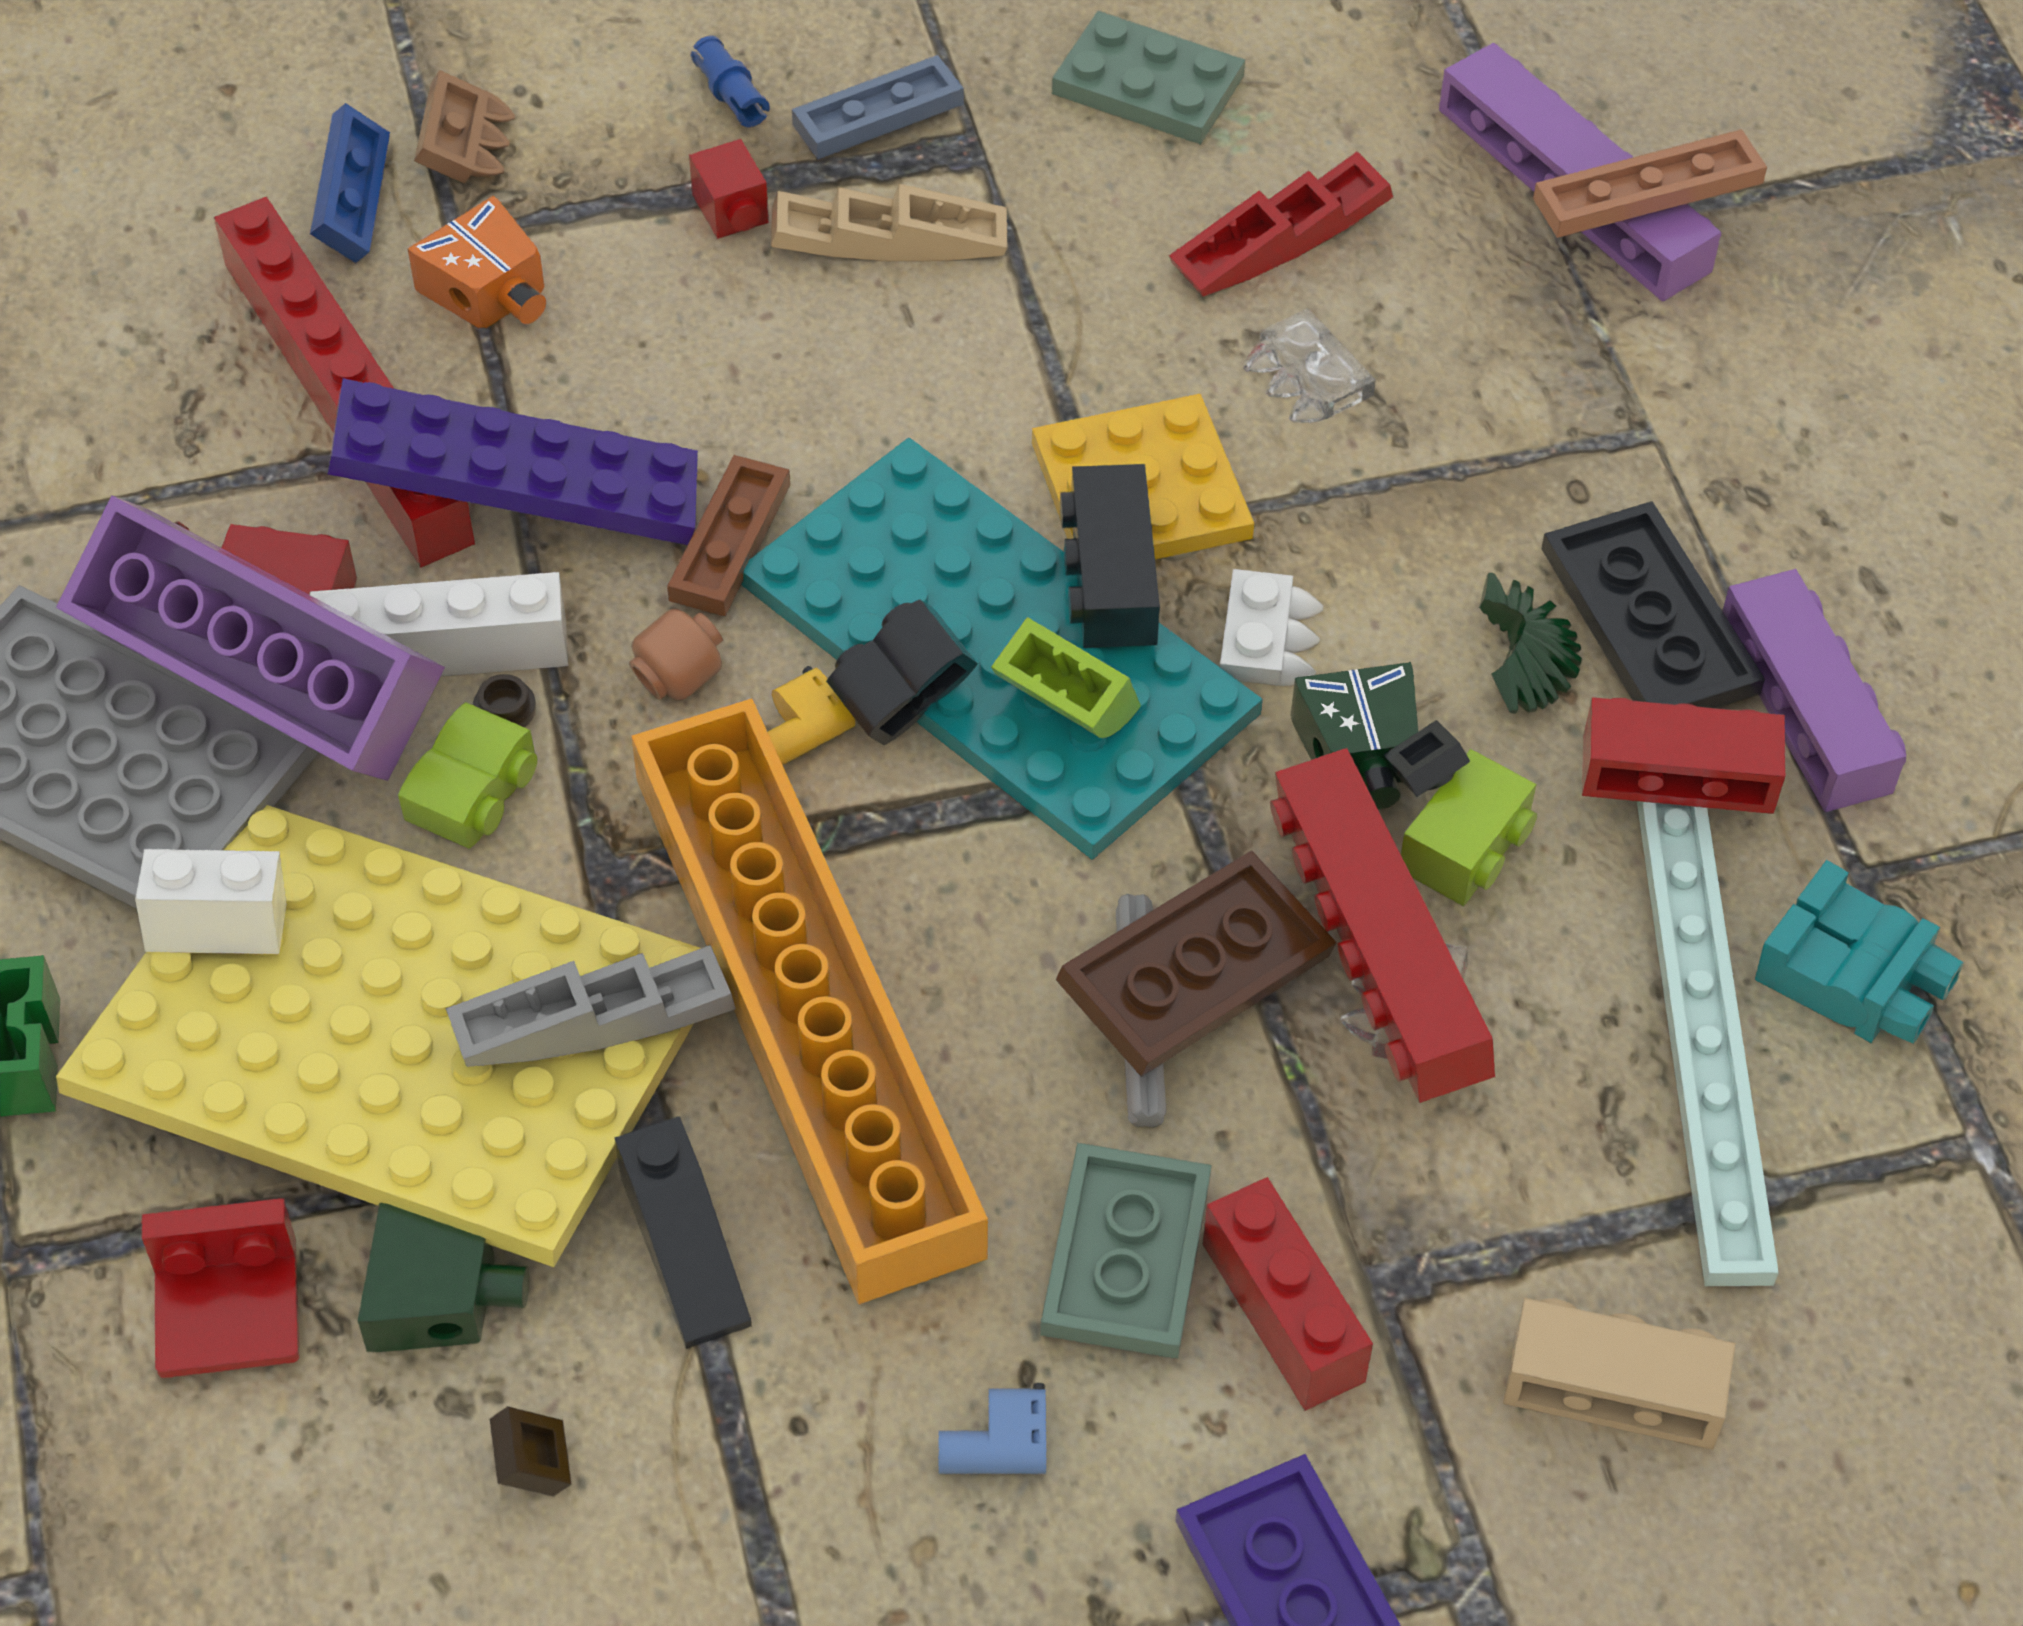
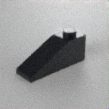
[614,1116,752,1349]

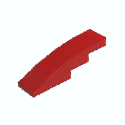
[1169,151,1394,297]

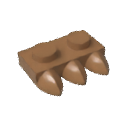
[414,70,515,183]

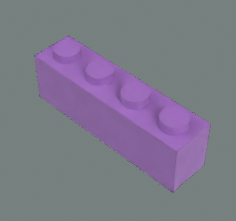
[1722,569,1906,812]

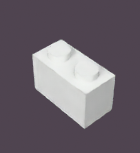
[135,849,287,954]

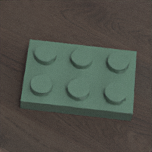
[1052,11,1246,145]
[1040,1143,1212,1359]

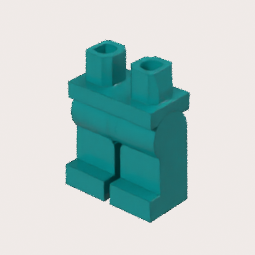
[1755,860,1964,1044]

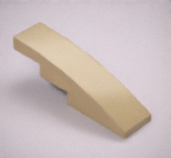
[771,184,1007,261]

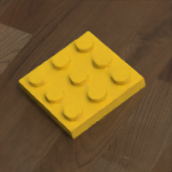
[1032,393,1254,560]

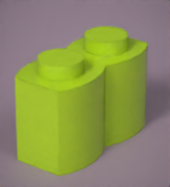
[398,702,538,849]

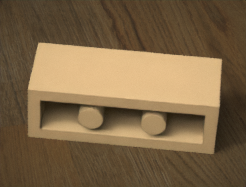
[1503,1298,1736,1450]

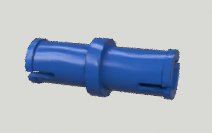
[690,36,770,127]

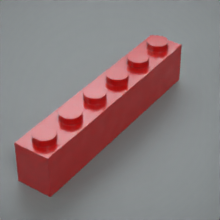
[1270,748,1495,1103]

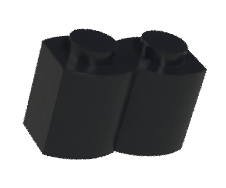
[826,599,978,745]

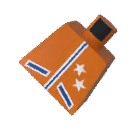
[408,196,546,328]

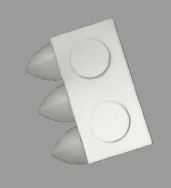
[1220,569,1323,686]

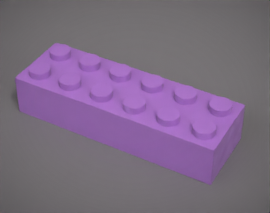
[56,495,445,781]

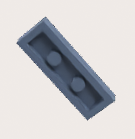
[792,55,964,160]

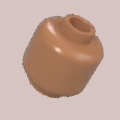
[629,609,723,701]

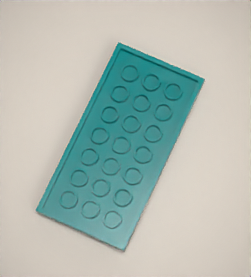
[741,437,1263,860]

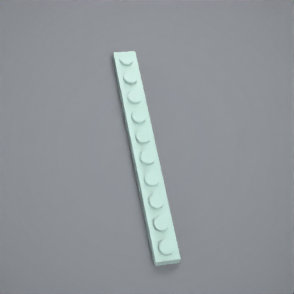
[1637,801,1779,1286]

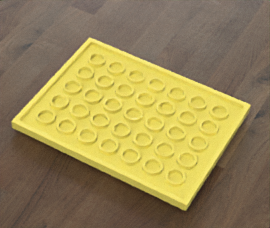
[56,805,701,1267]

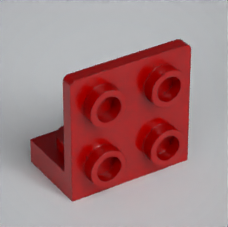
[142,1198,300,1378]

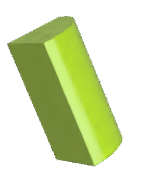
[991,617,1141,738]

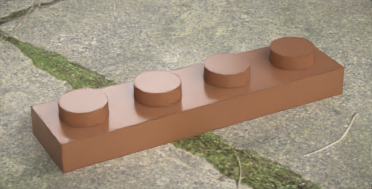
[1533,129,1767,238]

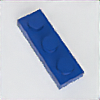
[310,103,390,263]

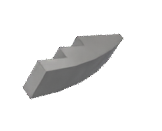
[446,945,736,1067]

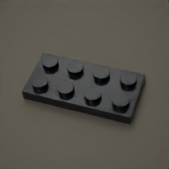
[1541,501,1765,708]

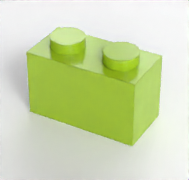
[1401,748,1537,907]

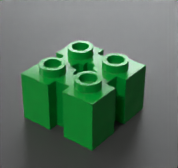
[0,955,60,1117]

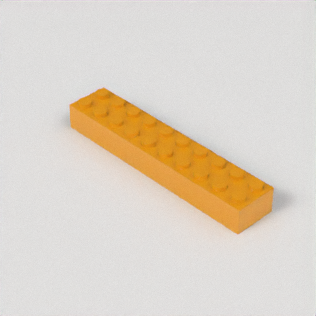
[631,698,988,1305]

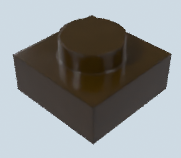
[490,1406,572,1497]

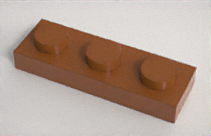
[667,455,790,617]

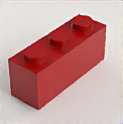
[1582,697,1786,814]
[1202,1177,1373,1411]

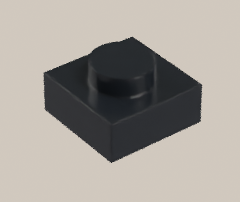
[1384,720,1471,797]

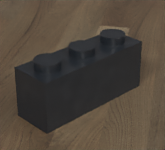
[1060,464,1160,648]

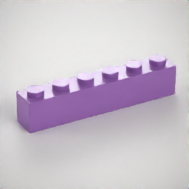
[1439,42,1722,302]

